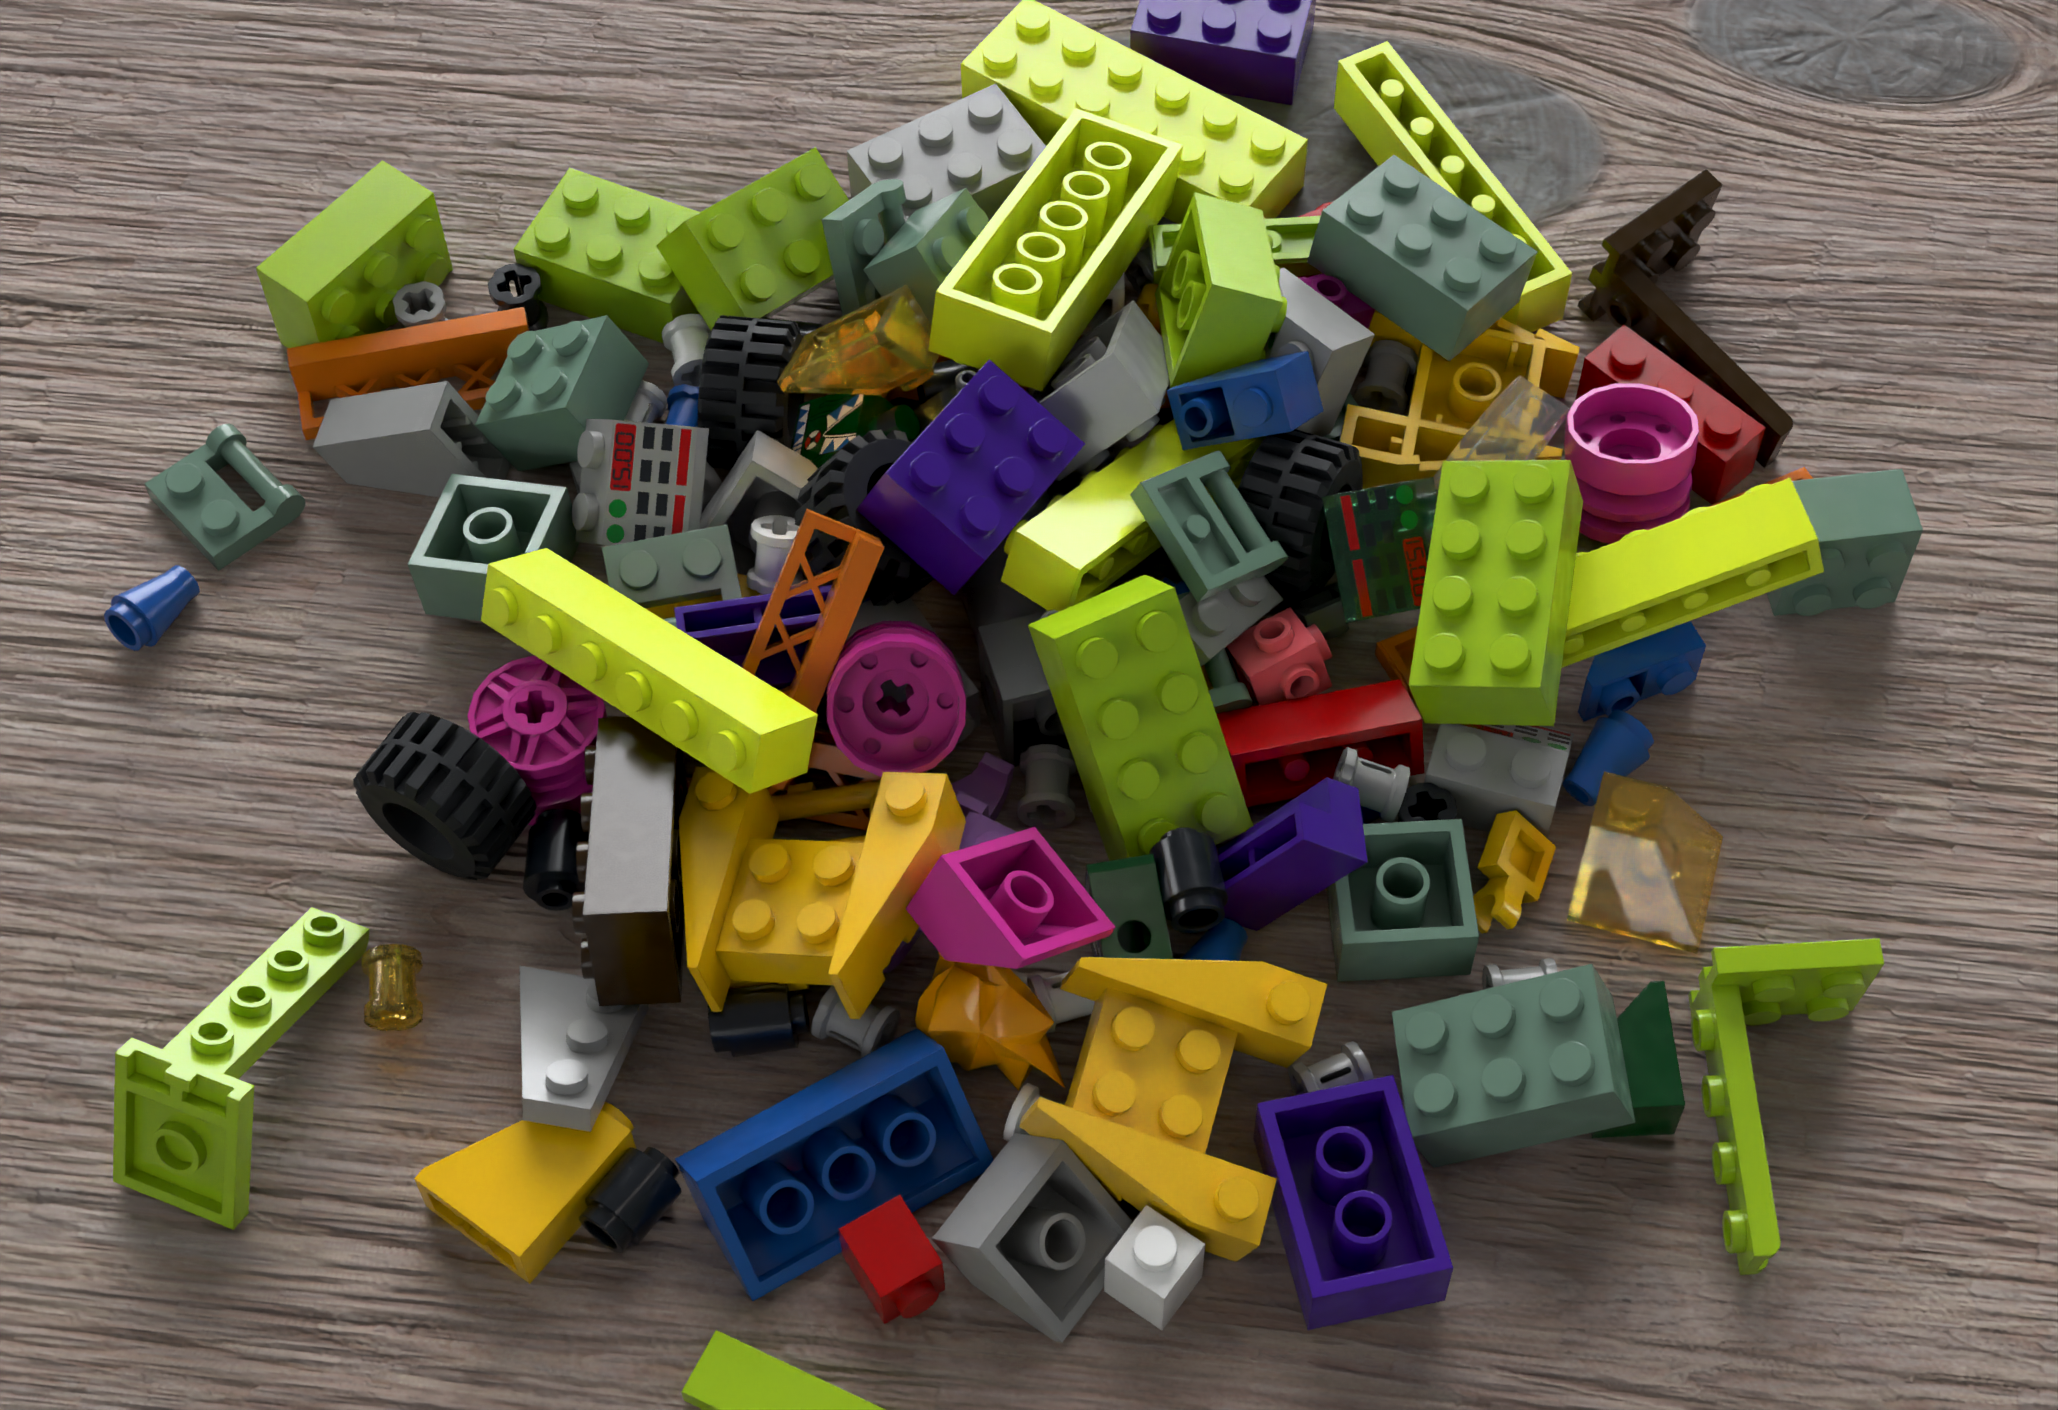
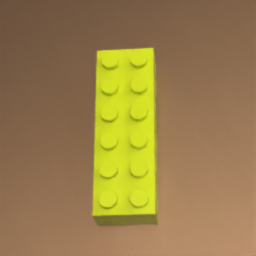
[961,0,1308,224]
[928,108,1183,392]

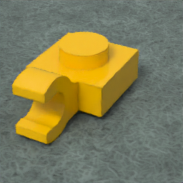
[1473,810,1556,934]

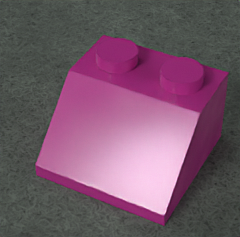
[905,827,1116,969]

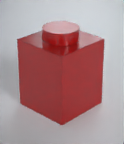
[838,1195,945,1324]

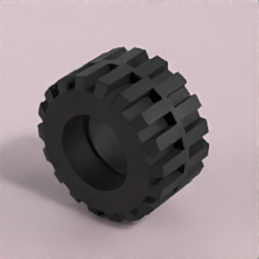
[698,315,806,469]
[795,429,935,606]
[1230,429,1363,597]
[353,712,537,881]

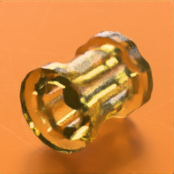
[361,944,423,1031]

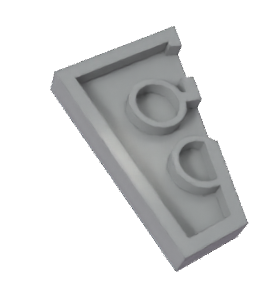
[519,966,649,1132]

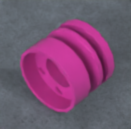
[1564,383,1699,544]
[827,621,966,777]
[467,655,608,826]

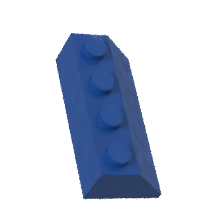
[675,1028,993,1301]

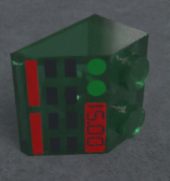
[1322,477,1439,623]

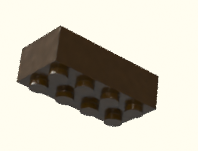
[572,717,688,1006]

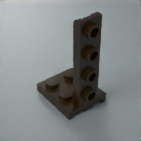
[1578,169,1793,468]

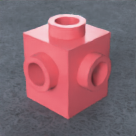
[1225,607,1332,706]

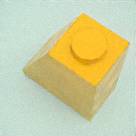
[414,1102,636,1284]

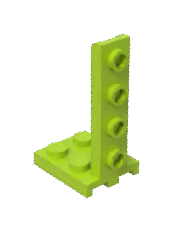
[113,907,370,1230]
[1688,938,1884,1275]

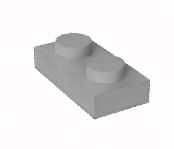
[1179,576,1283,667]

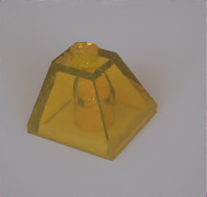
[777,285,939,395]
[1567,771,1723,954]

